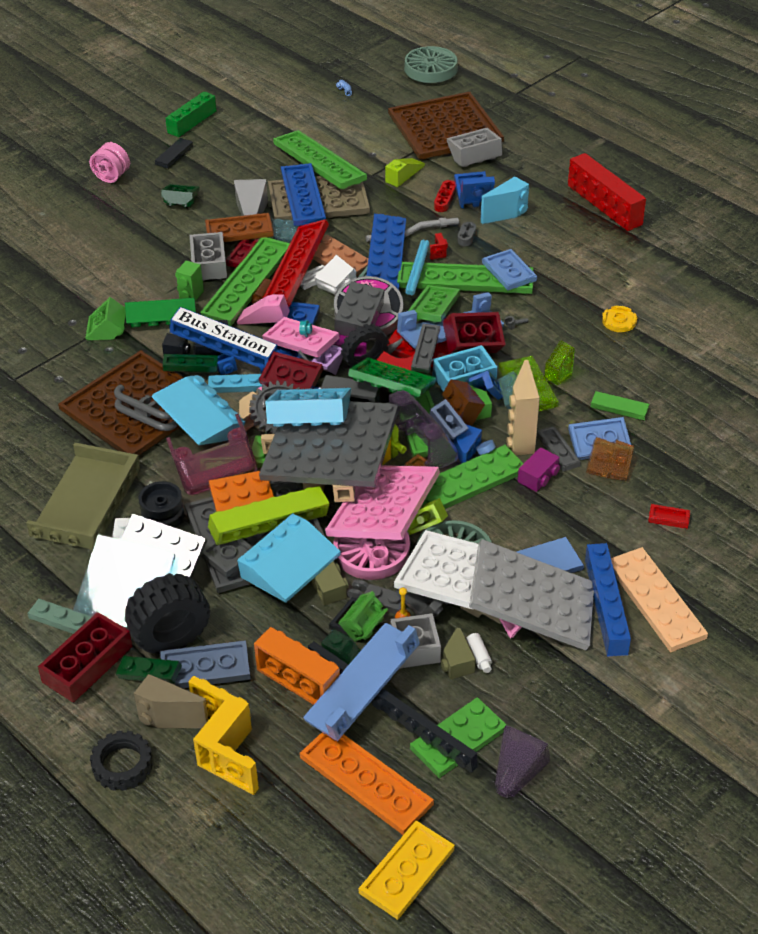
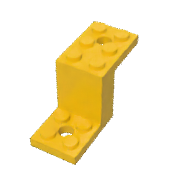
[188,676,259,795]

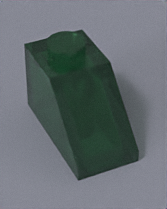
[321,629,361,665]

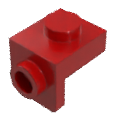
[430,233,448,260]

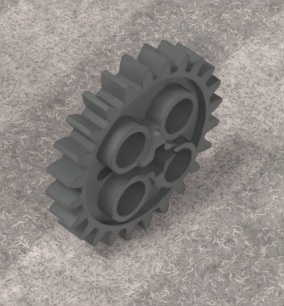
[249,380,300,434]

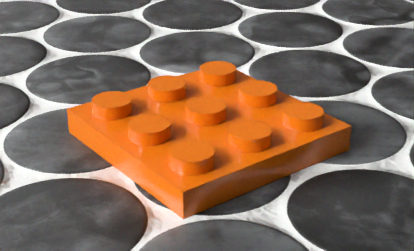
[209,471,274,512]

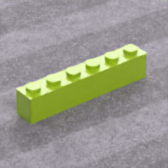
[208,486,330,545]

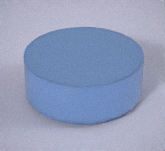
[476,440,496,455]

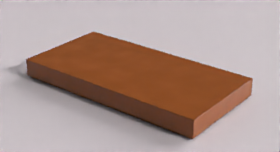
[205,213,274,242]

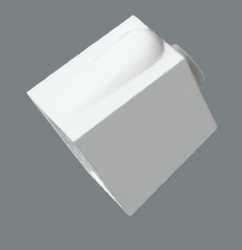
[314,255,357,295]

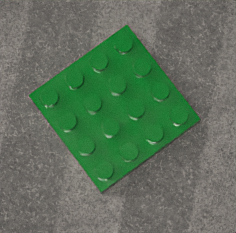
[348,358,436,398]

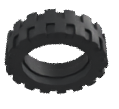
[341,324,389,368]
[90,731,153,791]

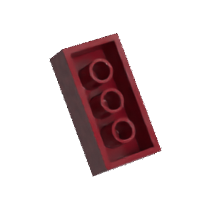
[37,612,133,703]

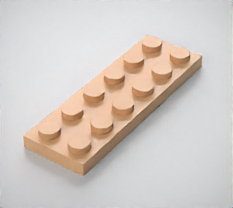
[611,547,708,653]

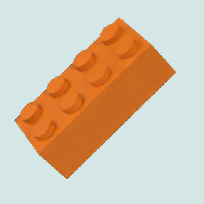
[254,627,340,705]

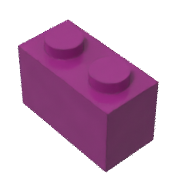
[518,447,560,492]

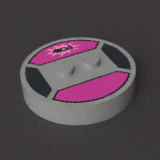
[334,276,403,340]

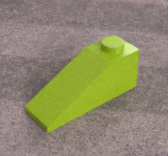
[385,158,425,187]

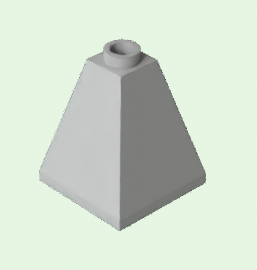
[234,179,268,216]

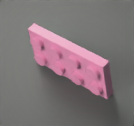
[262,317,340,358]

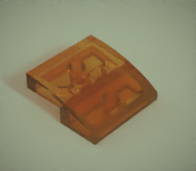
[586,437,634,480]

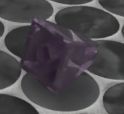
[495,725,550,798]

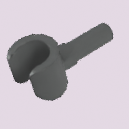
[505,316,528,330]

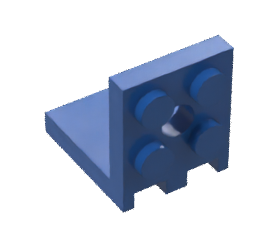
[454,171,495,208]

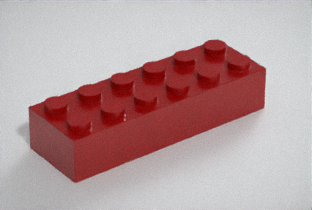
[568,153,646,231]

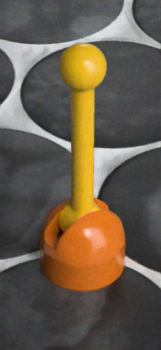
[395,587,411,618]

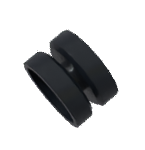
[138,481,185,528]

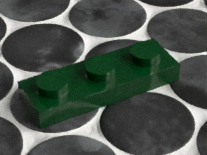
[163,354,218,373]
[116,656,182,684]

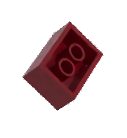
[443,312,506,354]

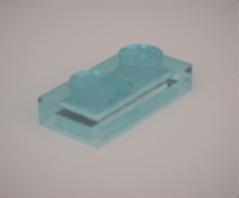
[498,371,518,409]

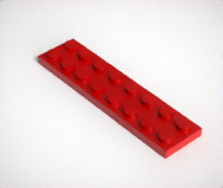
[263,219,329,307]

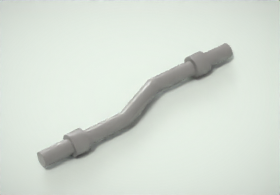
[366,217,459,242]

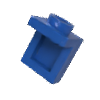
[217,354,237,375]

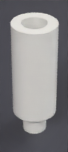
[466,633,492,673]

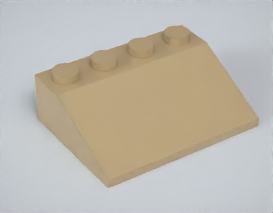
[506,360,539,455]

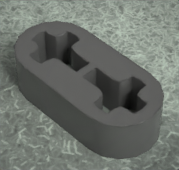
[457,222,476,246]

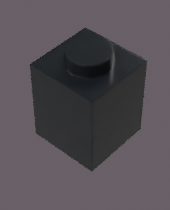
[162,333,191,356]

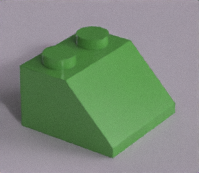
[85,297,126,340]

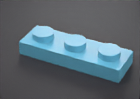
[208,374,262,393]

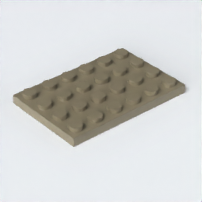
[268,176,370,223]

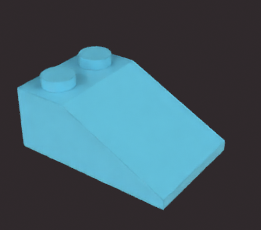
[481,177,529,224]

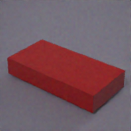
[648,504,690,529]

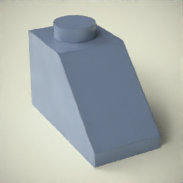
[429,399,468,439]

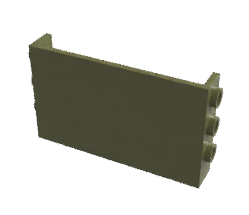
[26,443,140,550]

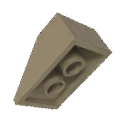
[134,674,209,728]

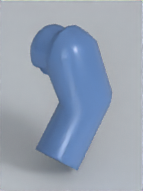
[336,80,352,96]

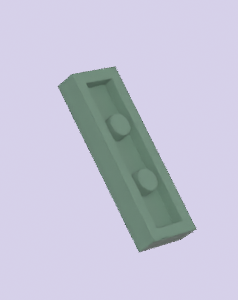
[28,599,92,634]

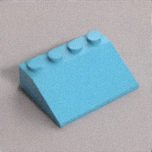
[152,375,245,445]
[265,388,351,427]
[237,513,341,603]

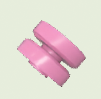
[89,142,130,183]

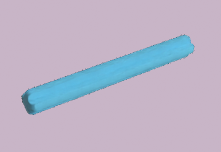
[406,240,429,296]

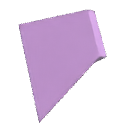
[310,345,343,375]

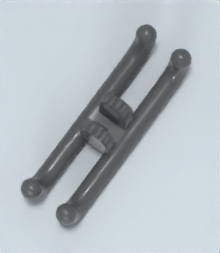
[114,384,178,431]

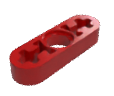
[434,180,456,212]

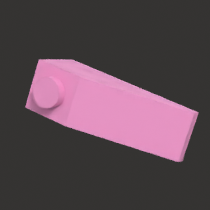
[237,294,290,325]

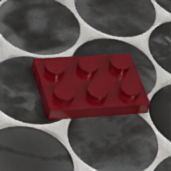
[259,351,324,389]

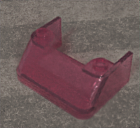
[166,413,258,495]

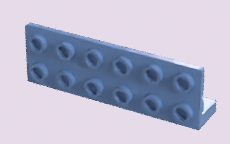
[397,292,504,349]
[303,623,420,741]

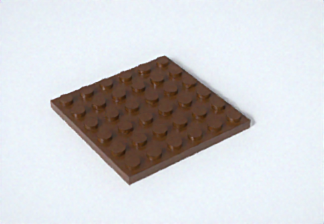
[388,92,504,160]
[58,350,183,456]

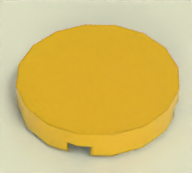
[602,306,637,332]

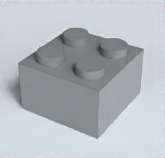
[390,613,441,668]

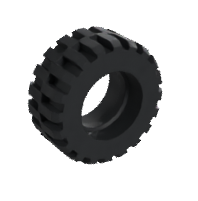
[124,573,210,654]

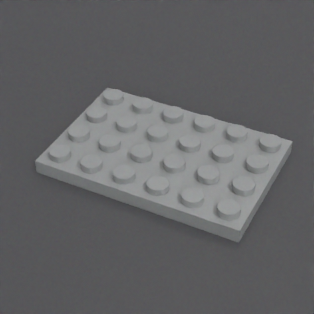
[469,539,594,651]

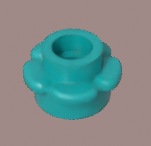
[299,320,312,337]

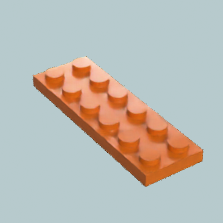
[300,732,434,835]

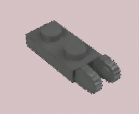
[347,579,401,614]

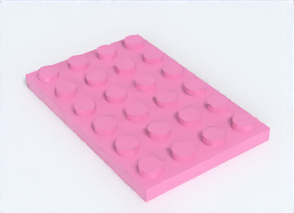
[325,465,440,540]

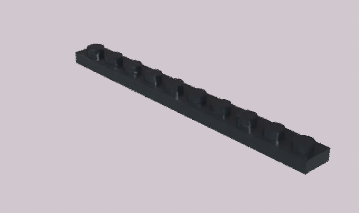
[308,641,478,773]

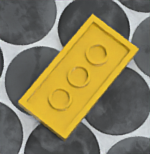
[358,821,455,920]

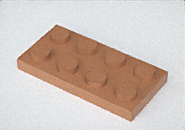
[313,234,368,277]

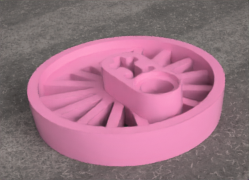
[334,532,410,580]

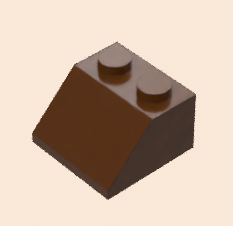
[442,379,485,426]

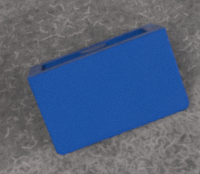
[468,371,504,400]

